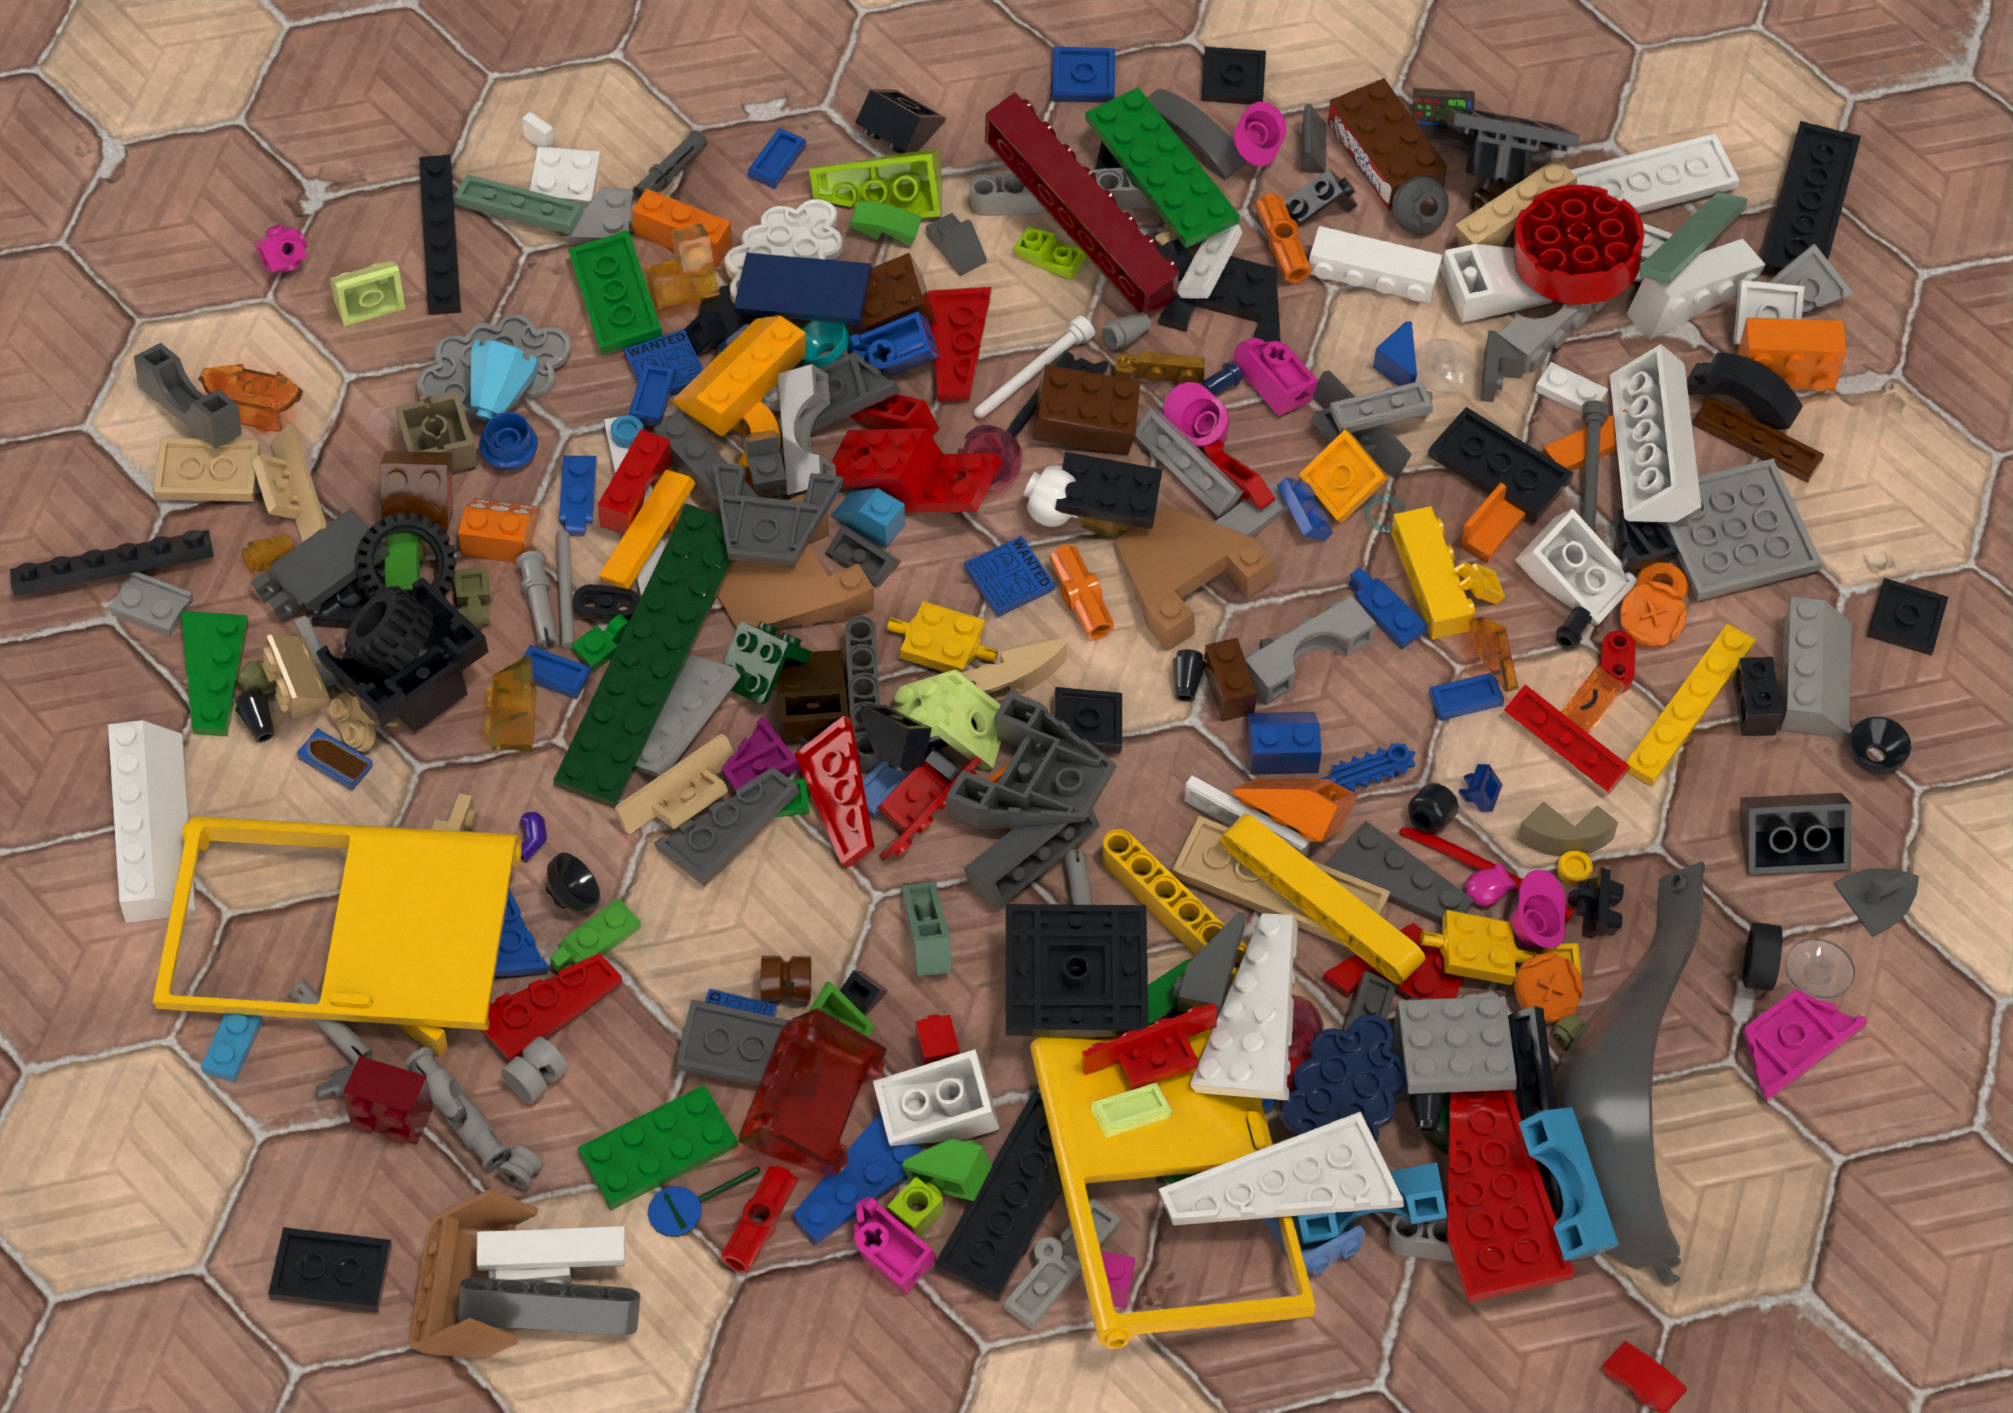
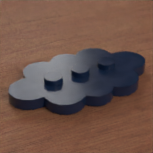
[1280,1014,1406,1145]

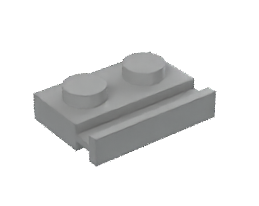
[109,572,194,637]

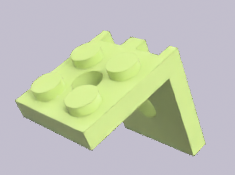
[893,669,1002,771]

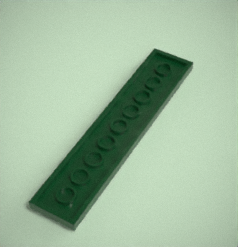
[553,503,734,808]

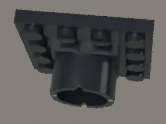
[1435,103,1580,183]
[1005,904,1149,1037]

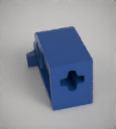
[847,312,940,375]

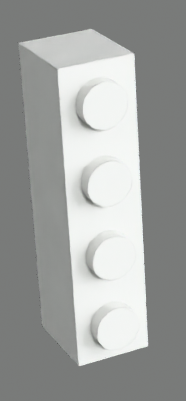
[1309,226,1442,303]

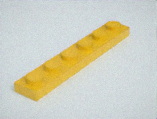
[1626,623,1756,787]

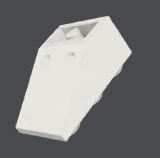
[1441,244,1553,323]

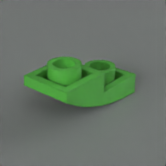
[849,201,922,246]
[385,533,424,593]

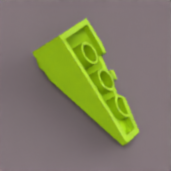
[809,149,943,218]

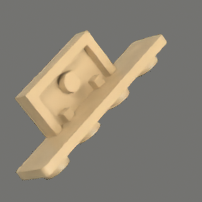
[252,424,327,542]
[615,734,734,834]

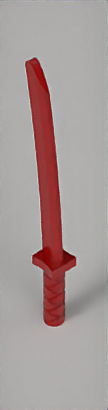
[1400,828,1575,922]

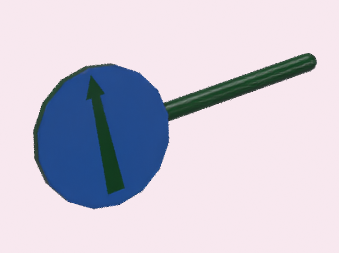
[648,1167,760,1237]

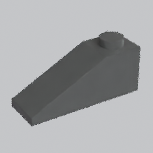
[1173,912,1245,1019]

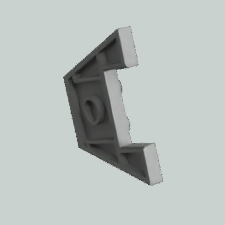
[712,462,844,567]

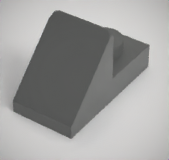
[926,213,987,276]
[1481,330,1525,402]
[742,430,787,492]

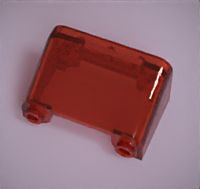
[739,1008,887,1177]

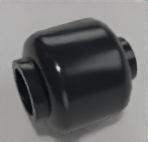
[1408,783,1459,834]

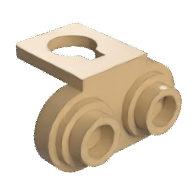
[329,692,400,752]

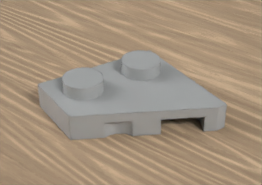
[567,188,634,245]

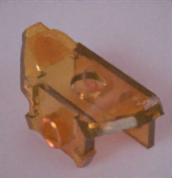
[198,364,303,432]

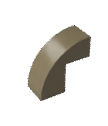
[1517,802,1618,857]

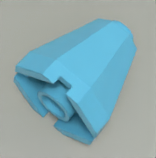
[471,339,539,422]

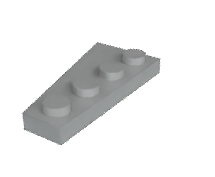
[635,654,741,778]

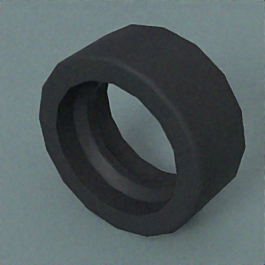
[1743,922,1783,991]

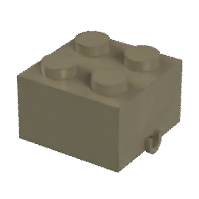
[395,392,477,472]

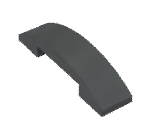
[1147,89,1246,180]

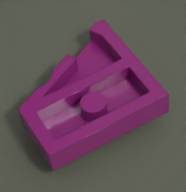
[721,717,798,794]

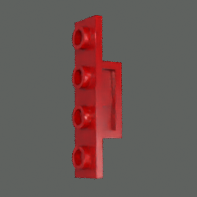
[877,756,982,860]
[1082,1003,1217,1090]

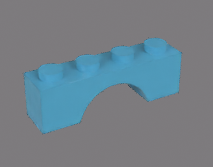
[1519,1107,1619,1261]
[1298,1163,1447,1243]

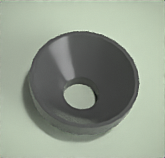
[1392,176,1449,234]

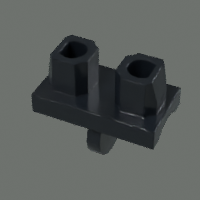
[1567,867,1624,939]

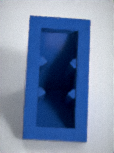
[1373,321,1417,386]

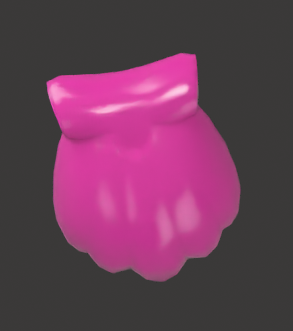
[1465,863,1517,906]

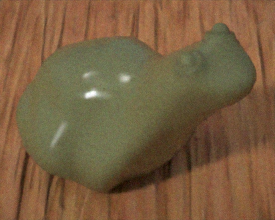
[239,661,276,695]

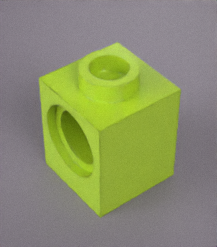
[887,1177,943,1238]

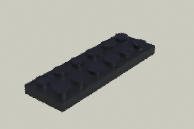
[1762,121,1861,274]
[935,1090,1063,1301]

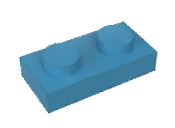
[201,1013,263,1083]

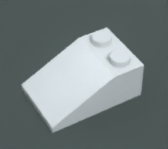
[1515,508,1636,626]
[873,1050,1000,1146]

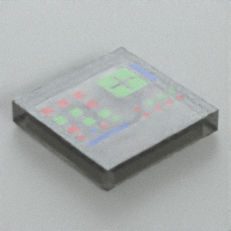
[1412,88,1475,146]

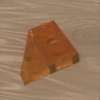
[1468,617,1519,692]

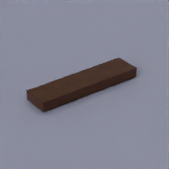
[1693,396,1824,483]

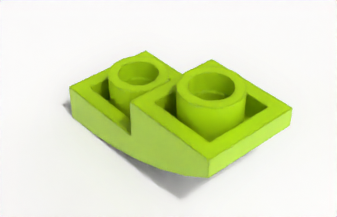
[1013,226,1087,280]

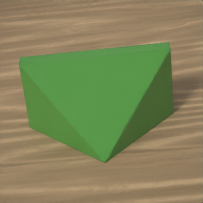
[809,982,875,1054]

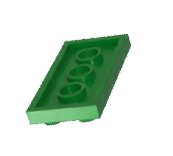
[568,230,663,355]
[577,1084,738,1210]

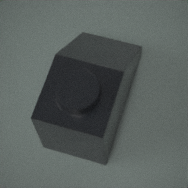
[860,705,932,771]

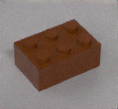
[1032,365,1141,456]

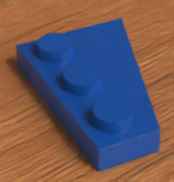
[494,889,549,977]

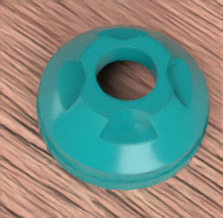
[800,321,849,368]

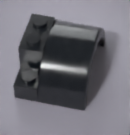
[316,578,489,733]

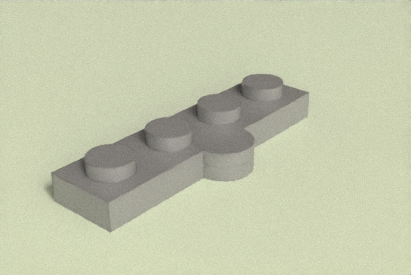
[1004,1198,1122,1330]

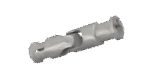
[405,1047,511,1172]

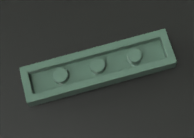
[454,174,584,235]

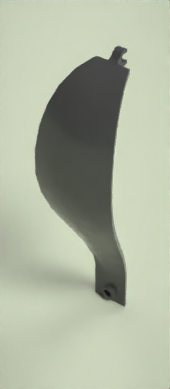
[1553,861,1705,1285]

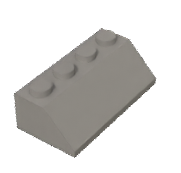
[1780,597,1852,738]

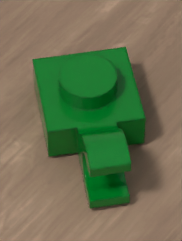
[571,614,629,673]

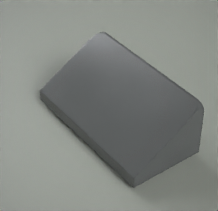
[1302,104,1326,173]
[825,525,901,587]

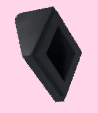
[1158,239,1192,281]
[684,311,730,356]
[840,970,888,1016]

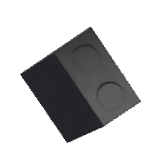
[855,89,946,154]

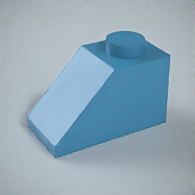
[832,488,905,548]

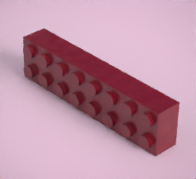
[984,92,1179,319]

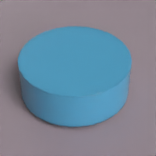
[611,415,644,449]

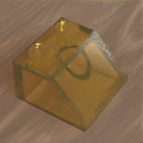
[484,657,537,751]

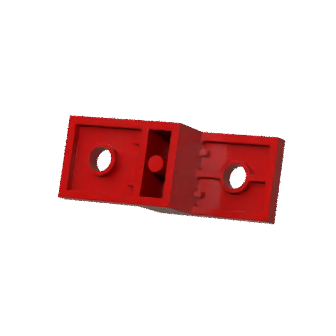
[831,428,1002,513]

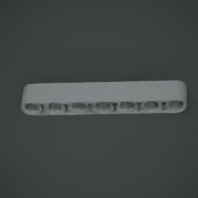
[969,168,1153,216]

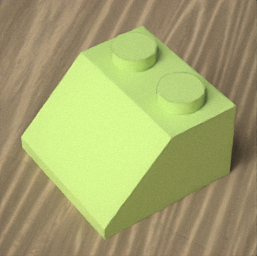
[329,261,405,326]

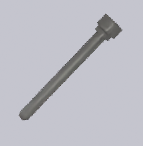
[1582,400,1608,533]

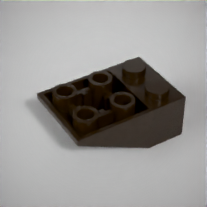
[776,650,849,743]

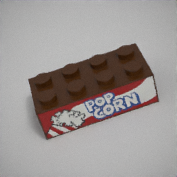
[1327,78,1447,211]

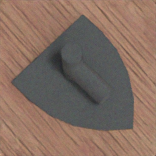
[1833,868,1919,937]

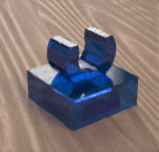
[1458,764,1503,812]

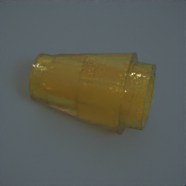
[242,534,294,573]

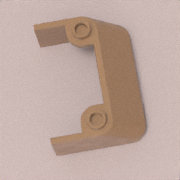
[409,1189,538,1358]

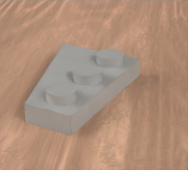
[1766,244,1854,313]

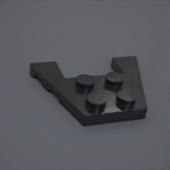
[1159,256,1281,343]

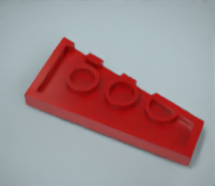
[928,287,992,402]
[794,716,875,867]
[480,953,623,1063]

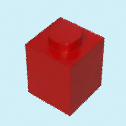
[916,1014,960,1065]

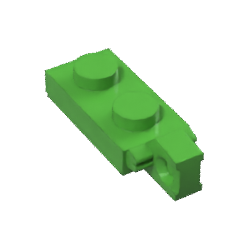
[549,898,641,974]

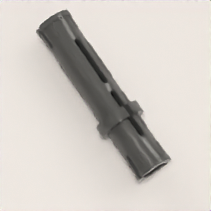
[633,130,708,200]

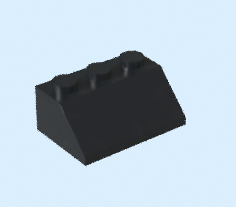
[1740,793,1851,874]

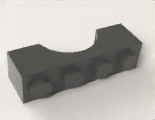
[134,343,242,449]
[654,412,759,516]

